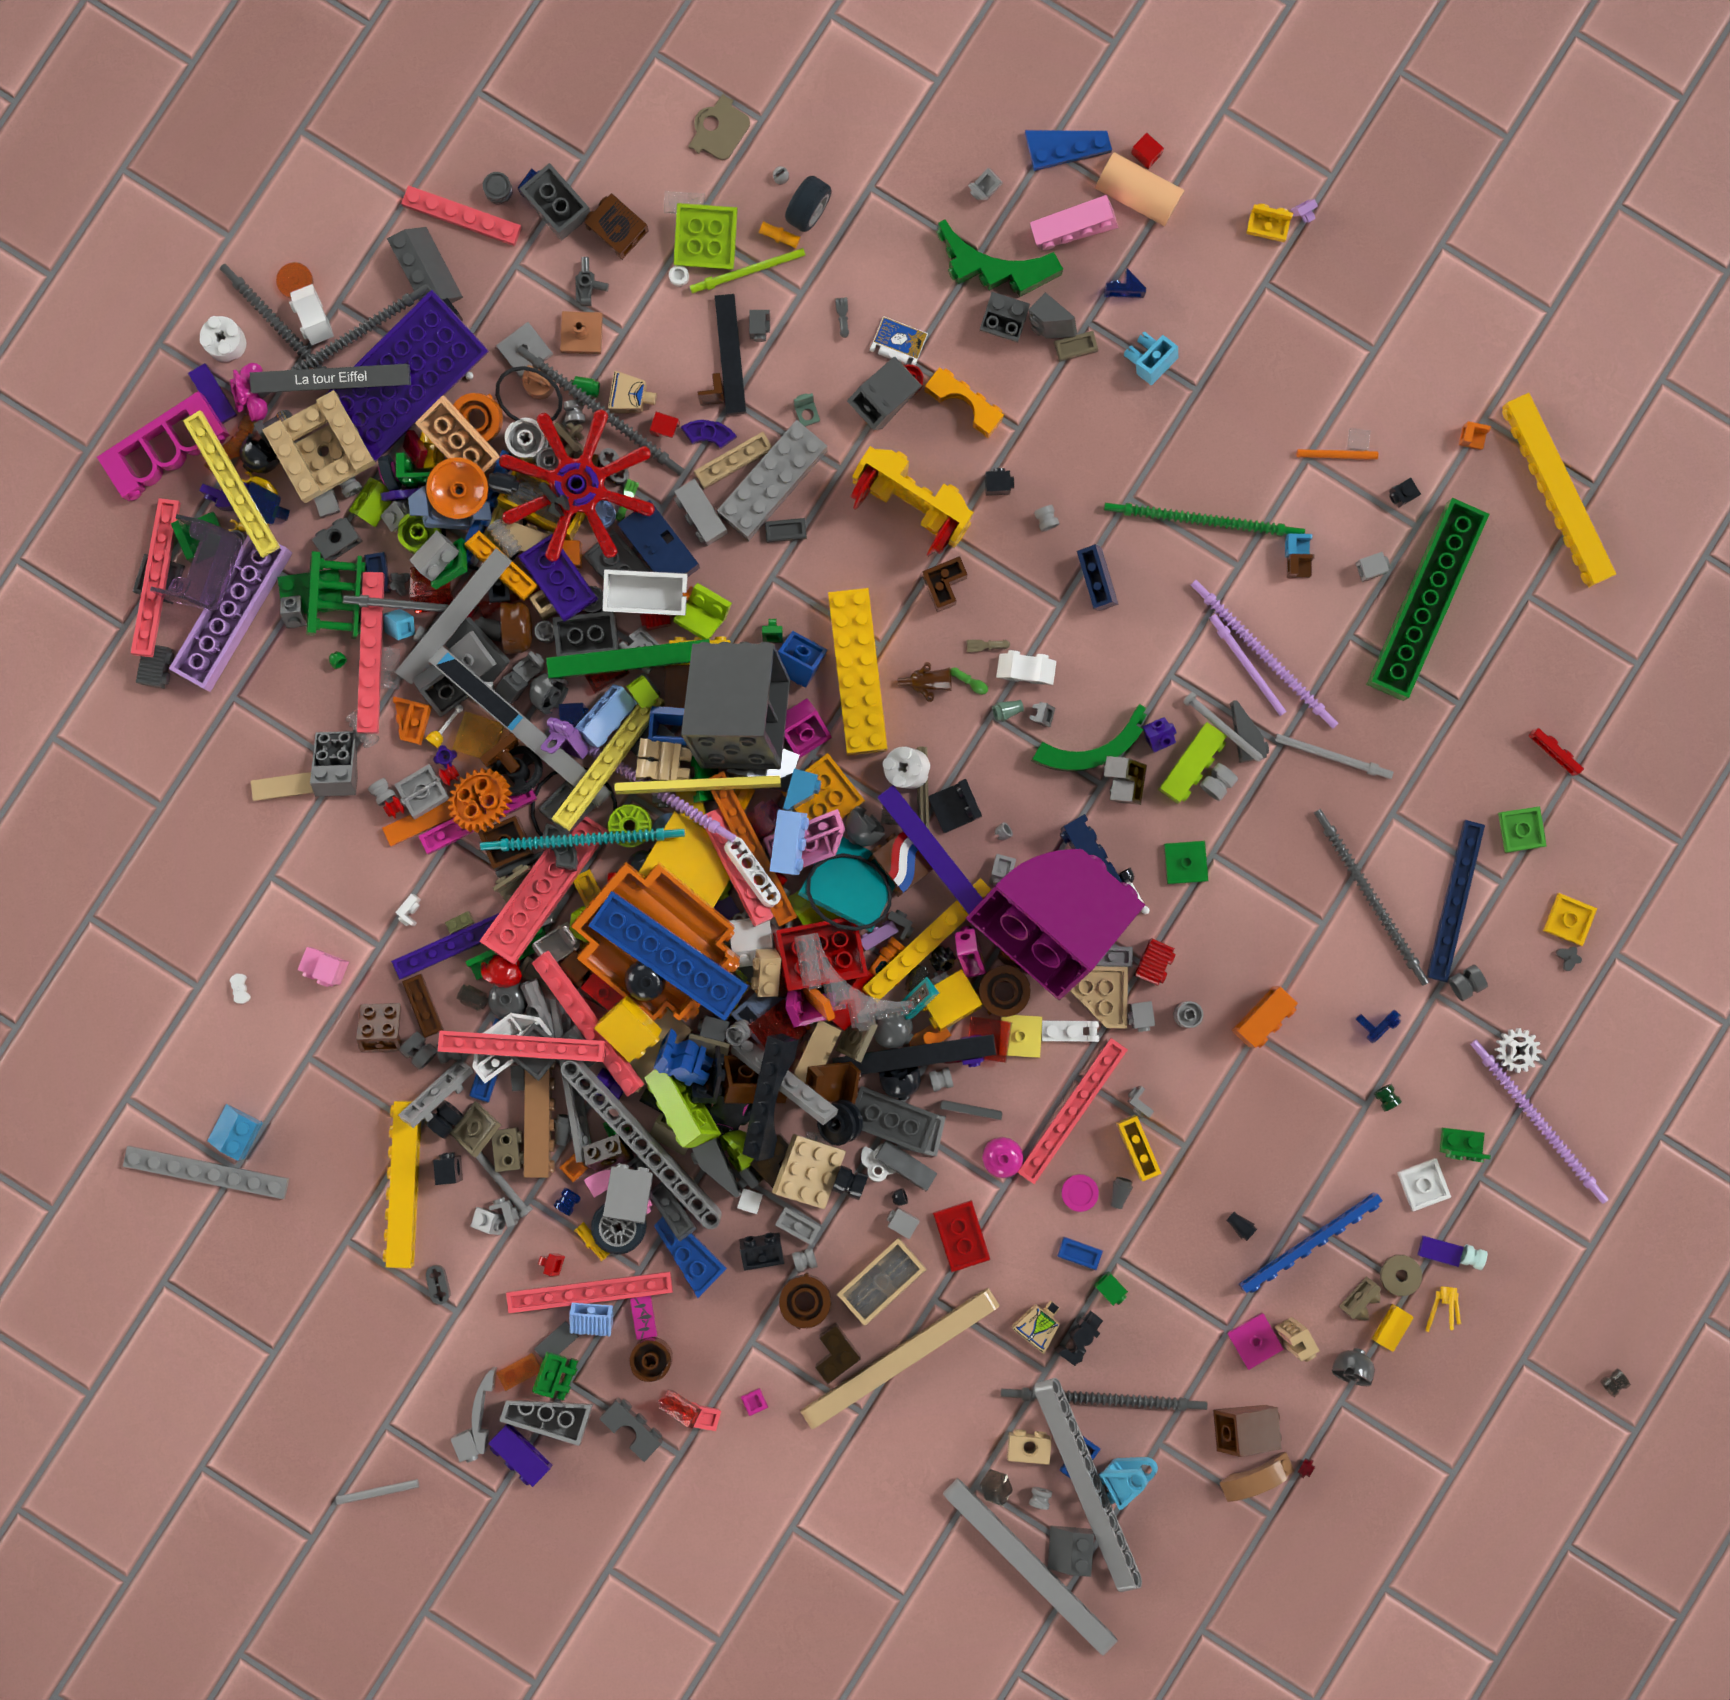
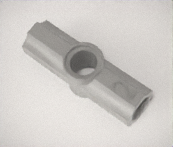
[520,978,556,1038]

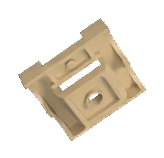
[262,390,376,503]

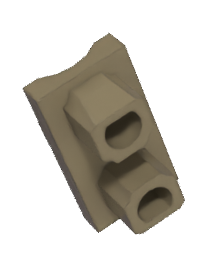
[554,422,584,458]

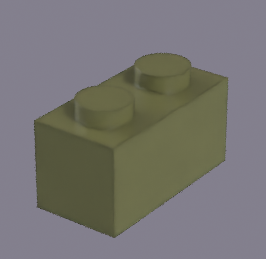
[445,911,475,934]

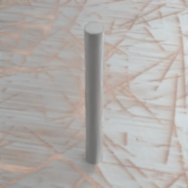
[336,1479,419,1505]

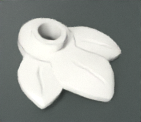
[861,1143,896,1182]

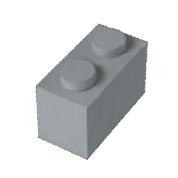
[410,530,459,581]

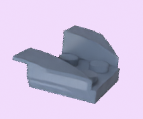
[408,486,491,530]

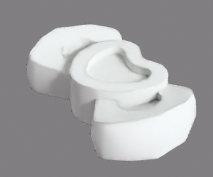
[229,973,251,1004]

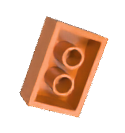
[1231,986,1298,1048]

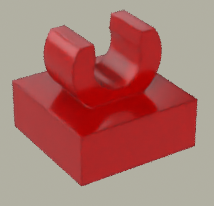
[538,1253,565,1276]

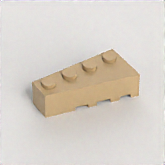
[791,1021,842,1083]

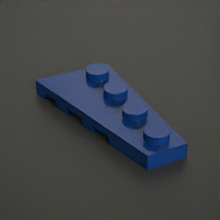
[654,1216,727,1298]

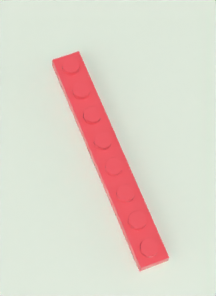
[131,498,181,657]
[357,572,385,734]
[531,950,645,1097]
[438,1031,605,1062]
[1017,1038,1128,1184]
[506,1271,673,1313]

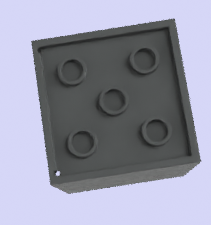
[681,642,790,769]

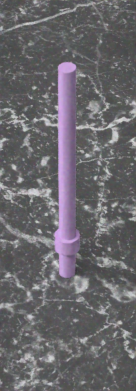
[1209,614,1287,716]

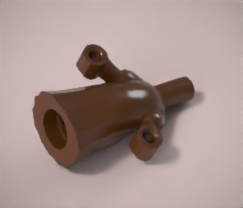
[898,662,952,702]

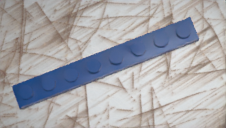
[1239,1193,1383,1293]

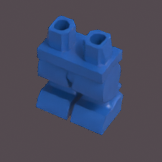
[654,1028,714,1086]

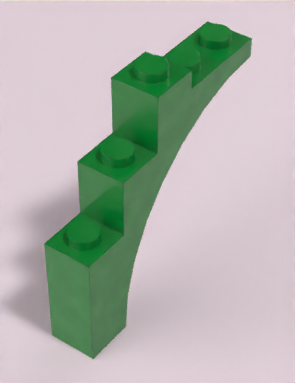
[936,219,1063,297]

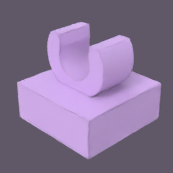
[1291,199,1318,223]

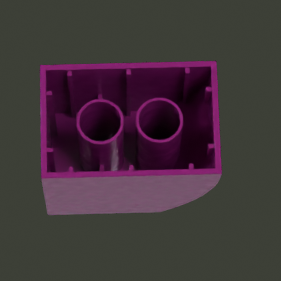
[966,849,1145,1000]

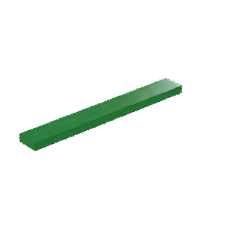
[546,639,710,678]

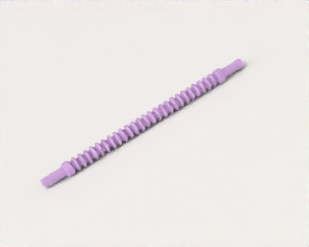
[1191,580,1339,729]
[582,739,736,842]

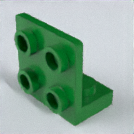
[396,453,431,489]
[171,512,229,565]
[1439,1127,1491,1163]

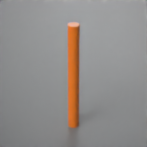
[1297,449,1379,459]

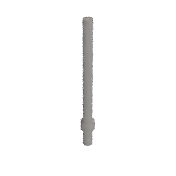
[1275,734,1394,779]

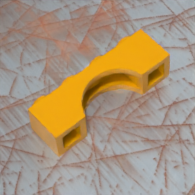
[924,367,1004,439]

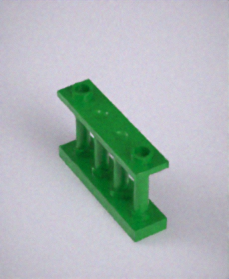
[306,551,365,639]

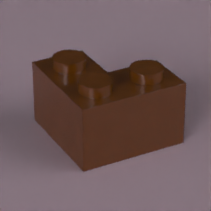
[922,556,968,612]

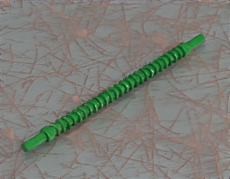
[1104,502,1305,536]

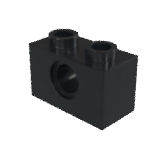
[433,1152,463,1185]

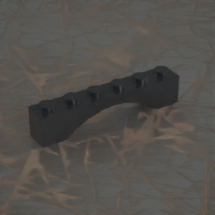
[742,1033,799,1161]

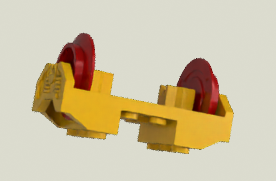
[851,446,974,557]

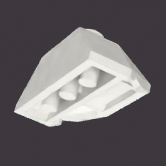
[472,1013,552,1083]

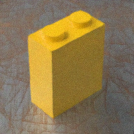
[922,969,983,1032]
[594,995,662,1063]

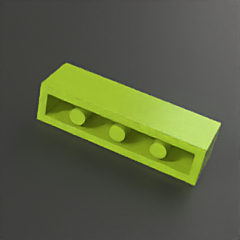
[1158,722,1227,804]

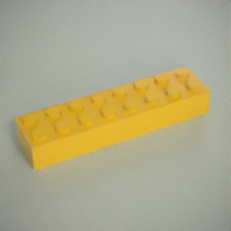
[828,588,888,756]

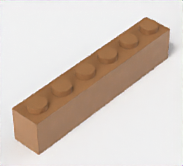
[524,1061,556,1178]

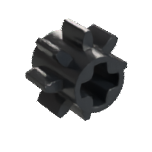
[929,947,956,972]

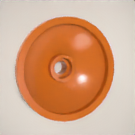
[426,457,488,519]

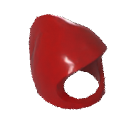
[481,954,522,988]

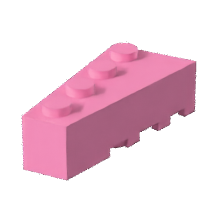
[1030,195,1118,251]

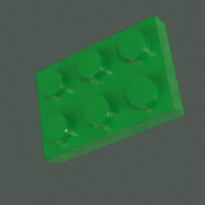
[277,569,343,615]

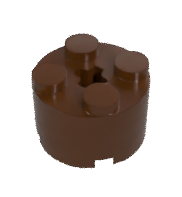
[560,942,593,989]
[629,1337,673,1382]

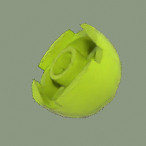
[720,1130,754,1171]

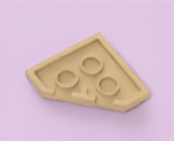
[1070,966,1128,1028]

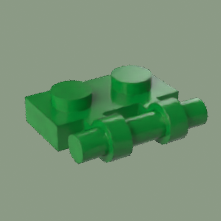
[532,1351,578,1400]

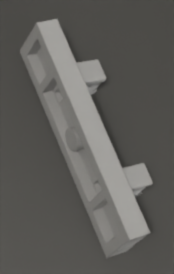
[398,1060,474,1128]

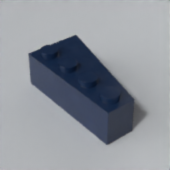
[1060,814,1122,882]

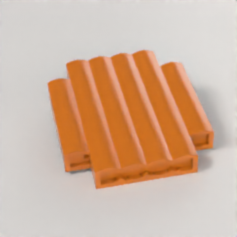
[571,862,740,1022]

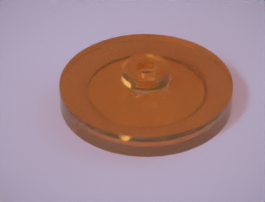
[276,262,313,299]

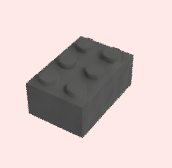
[553,611,619,657]

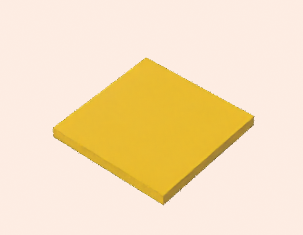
[639,811,730,908]

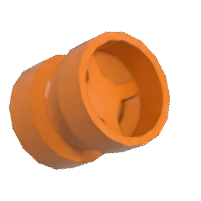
[879,936,906,962]

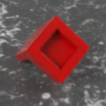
[1131,133,1164,169]
[649,411,680,438]

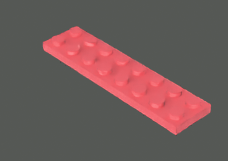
[479,816,609,965]

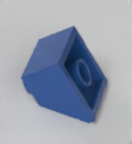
[778,631,828,688]

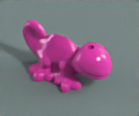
[230,363,268,422]

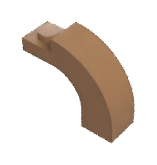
[1219,1452,1294,1502]

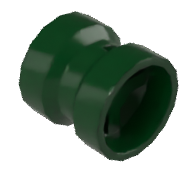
[1374,1084,1402,1112]

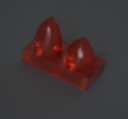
[658,1389,702,1428]

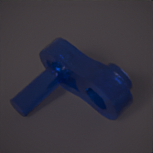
[1356,1010,1401,1044]

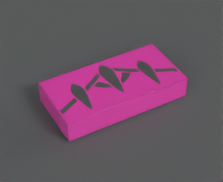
[630,1296,657,1340]

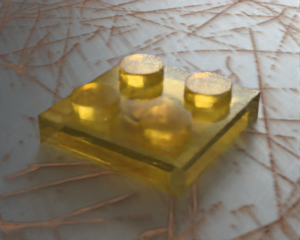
[452,711,504,759]

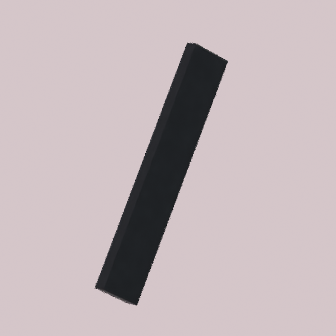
[715,294,746,415]

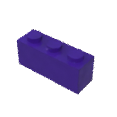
[488,1424,553,1487]

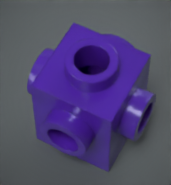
[1142,717,1177,752]

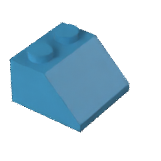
[783,769,821,811]
[207,1104,263,1161]

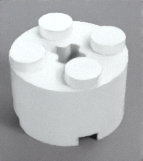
[200,316,247,362]
[505,418,548,463]
[883,747,930,789]

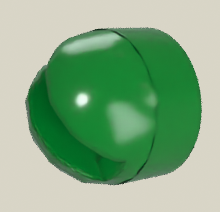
[329,651,347,669]

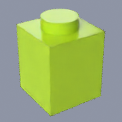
[626,675,659,709]

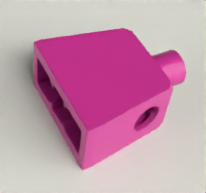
[955,926,986,978]

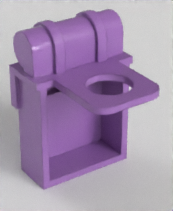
[541,717,590,759]

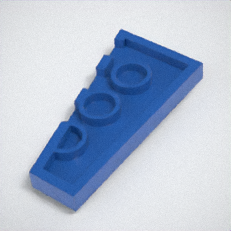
[1025,130,1112,171]

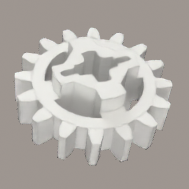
[1495,1028,1542,1073]

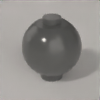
[869,1008,914,1049]

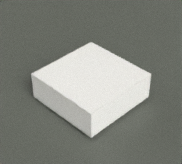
[737,1188,763,1214]

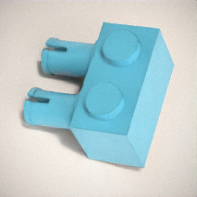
[1124,332,1179,386]

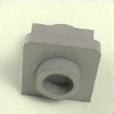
[989,854,1016,886]

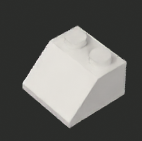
[730,918,774,967]

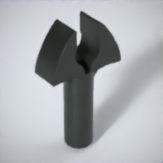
[539,482,570,516]

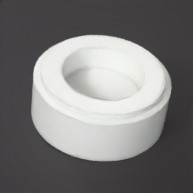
[669,265,689,287]

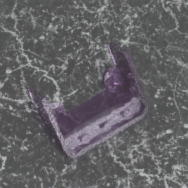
[150,514,242,611]

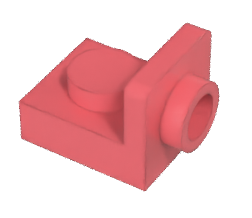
[686,1402,721,1431]

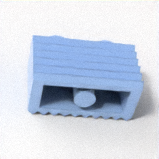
[569,1303,613,1337]

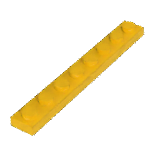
[862,878,991,1003]

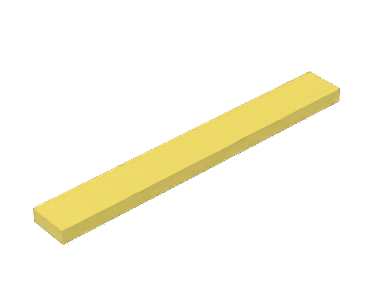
[183,410,280,558]
[552,697,664,831]
[615,775,781,795]

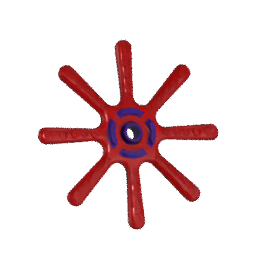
[499,409,655,562]

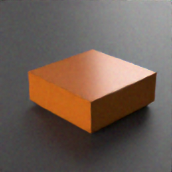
[559,1153,588,1182]

